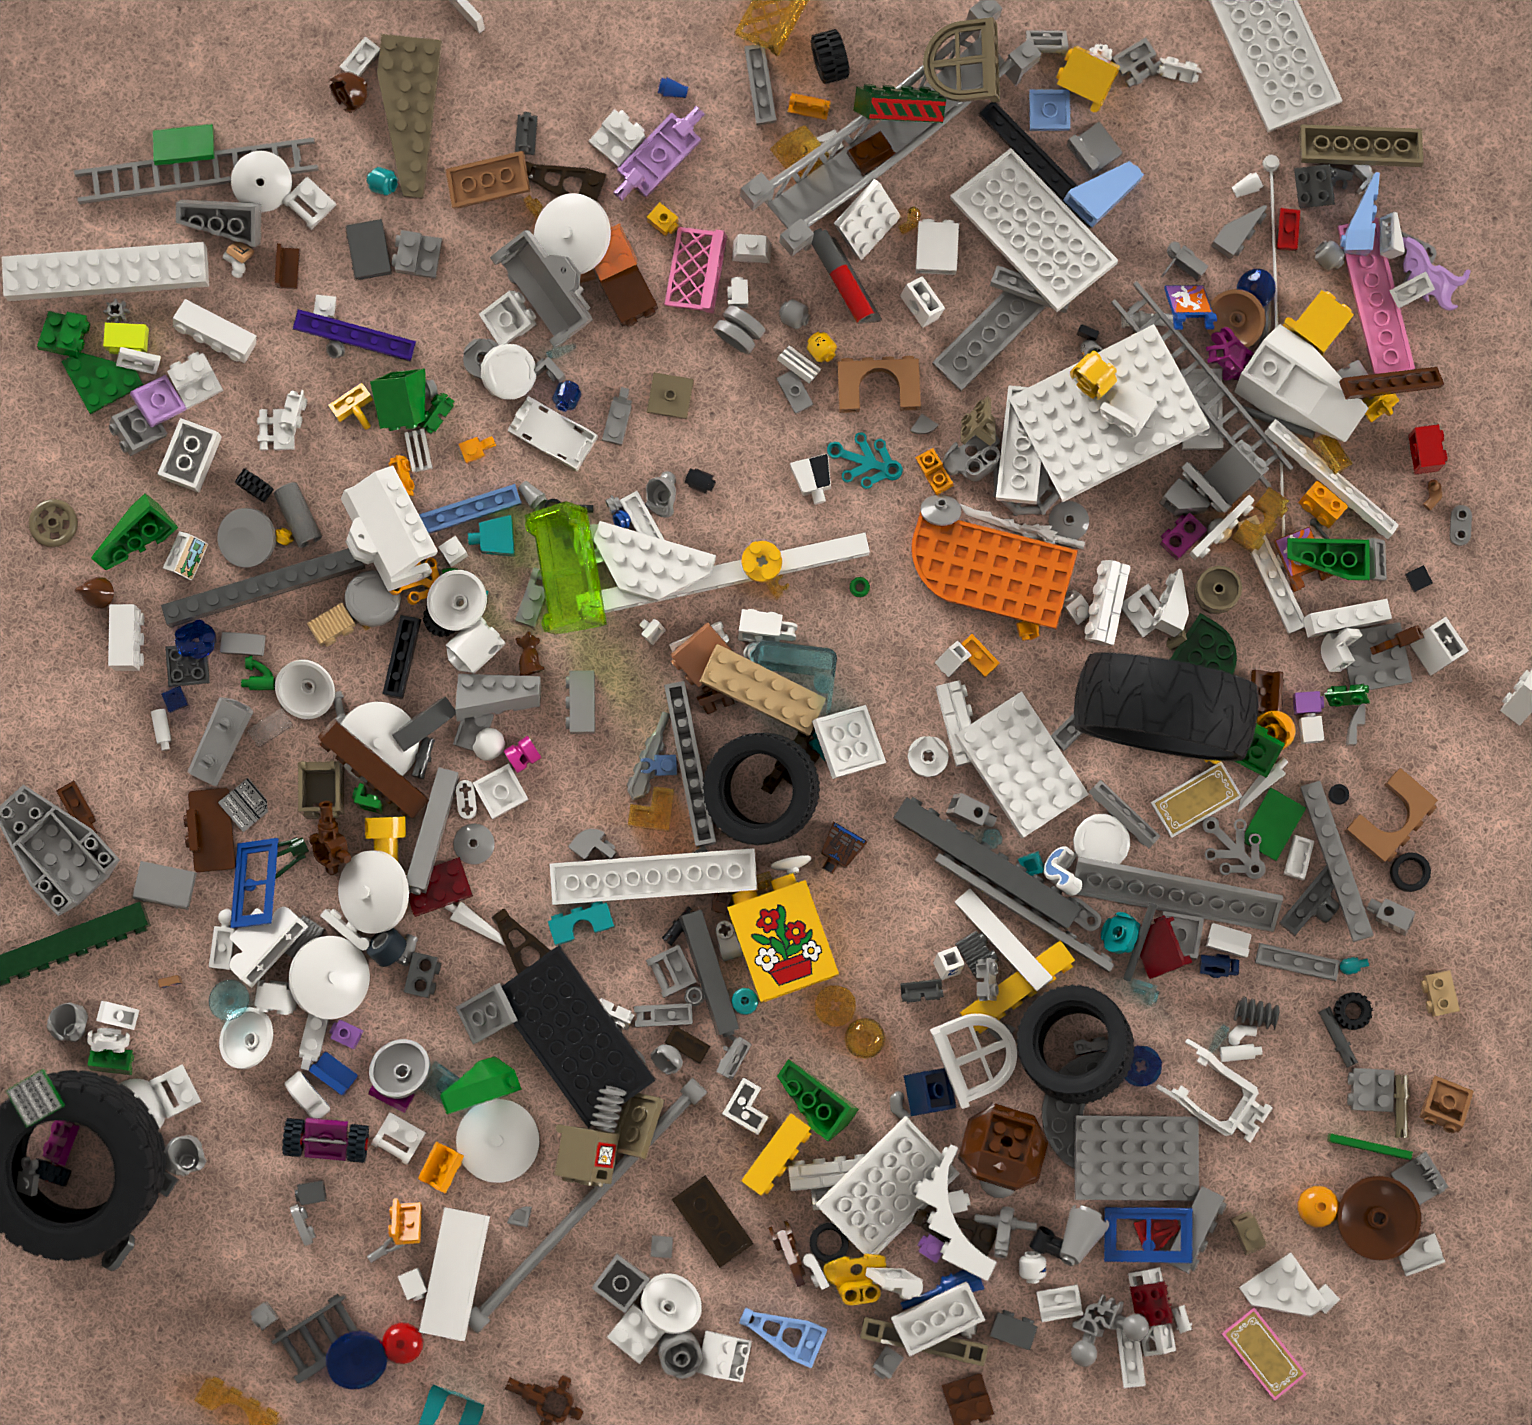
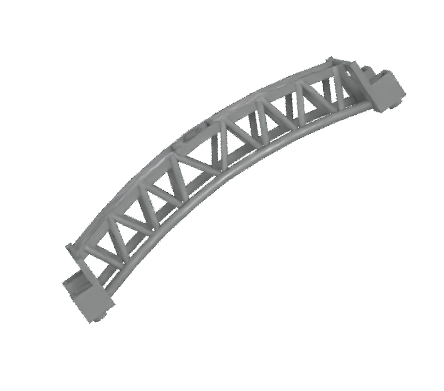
[740,0,1042,257]

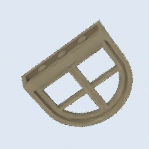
[923,17,1000,102]

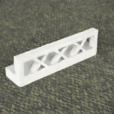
[1128,1267,1176,1356]

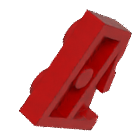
[1133,1219,1180,1251]

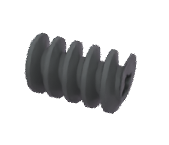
[1234,996,1280,1030]

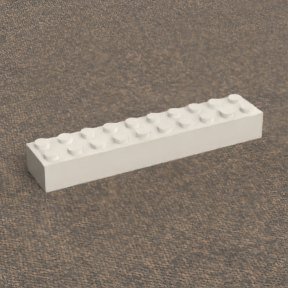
[2,242,209,301]

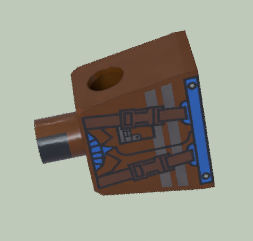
[821,822,867,874]

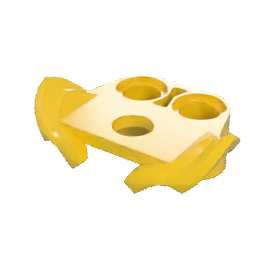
[823,1254,886,1305]

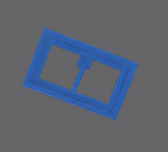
[230,838,279,929]
[1104,1207,1193,1263]

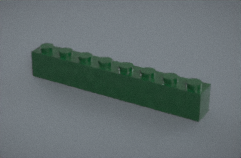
[0,901,151,987]

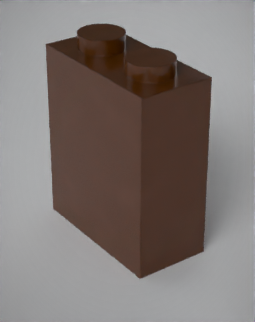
[599,265,658,327]

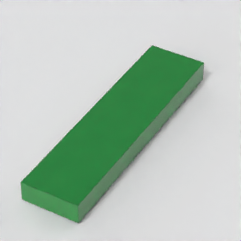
[1327,1133,1413,1160]

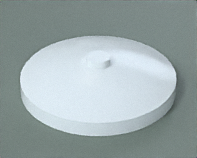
[534,194,611,274]
[341,702,419,782]
[338,850,409,934]
[289,936,370,1019]
[456,1099,540,1183]

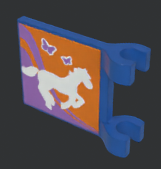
[1164,285,1217,330]

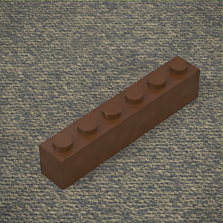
[318,718,429,819]

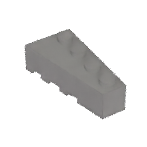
[176,199,261,247]
[455,674,541,721]

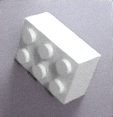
[158,418,222,493]
[108,604,144,671]

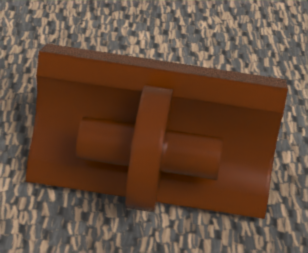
[696,686,735,714]

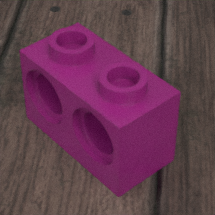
[1160,513,1207,561]

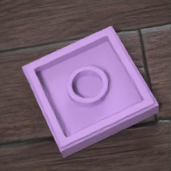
[130,375,187,427]

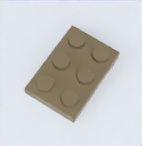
[615,1093,664,1159]

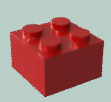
[1408,424,1448,475]

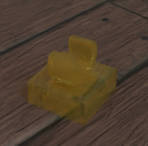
[765,574,789,600]

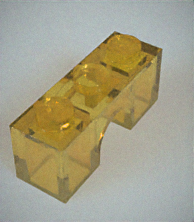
[1232,487,1289,553]

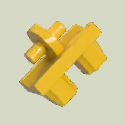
[1362,394,1399,422]

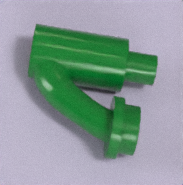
[241,655,275,690]

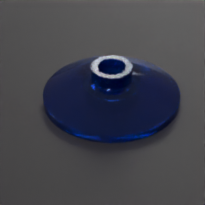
[1236,269,1276,307]

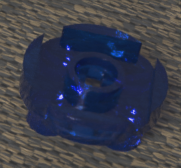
[175,619,217,659]
[1124,1046,1162,1087]

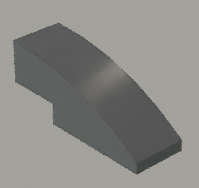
[392,697,456,752]

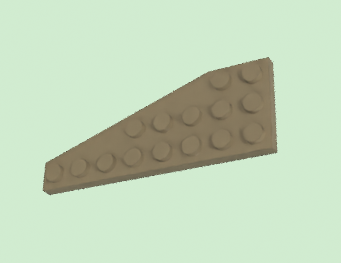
[377,34,442,199]

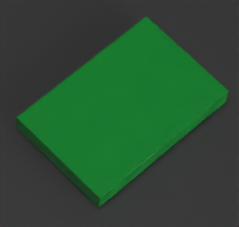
[153,124,215,166]
[1244,787,1306,862]

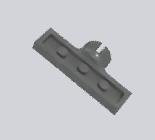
[1279,865,1340,936]

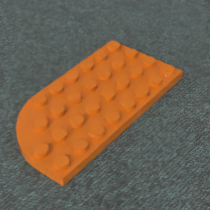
[911,511,1078,630]

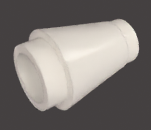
[1232,173,1263,198]

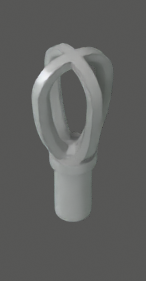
[367,1237,406,1263]

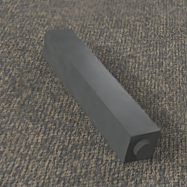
[679,910,739,1038]

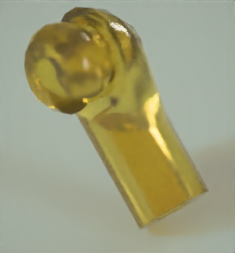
[898,206,921,235]

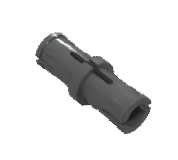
[411,737,435,779]

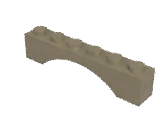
[860,1316,988,1366]

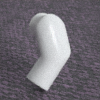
[1228,1025,1257,1046]

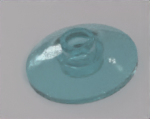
[209,980,249,1021]

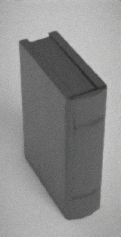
[345,219,392,281]

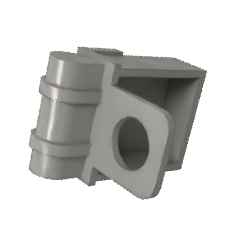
[1161,242,1209,281]

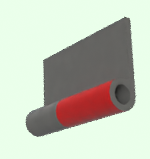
[812,228,882,324]

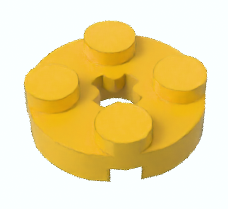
[741,541,782,582]

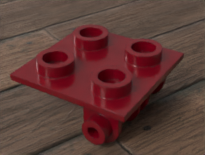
[1130,1281,1174,1327]

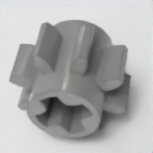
[103,298,130,323]

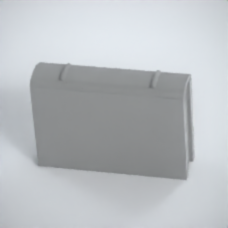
[133,861,197,910]

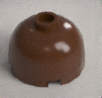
[329,71,367,113]

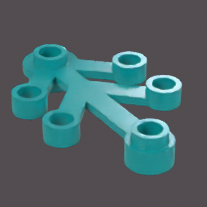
[827,432,903,489]

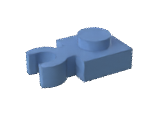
[640,755,677,776]

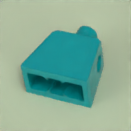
[468,515,515,557]

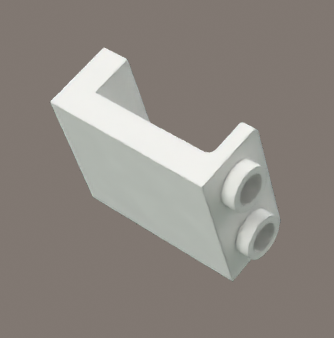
[916,219,959,275]

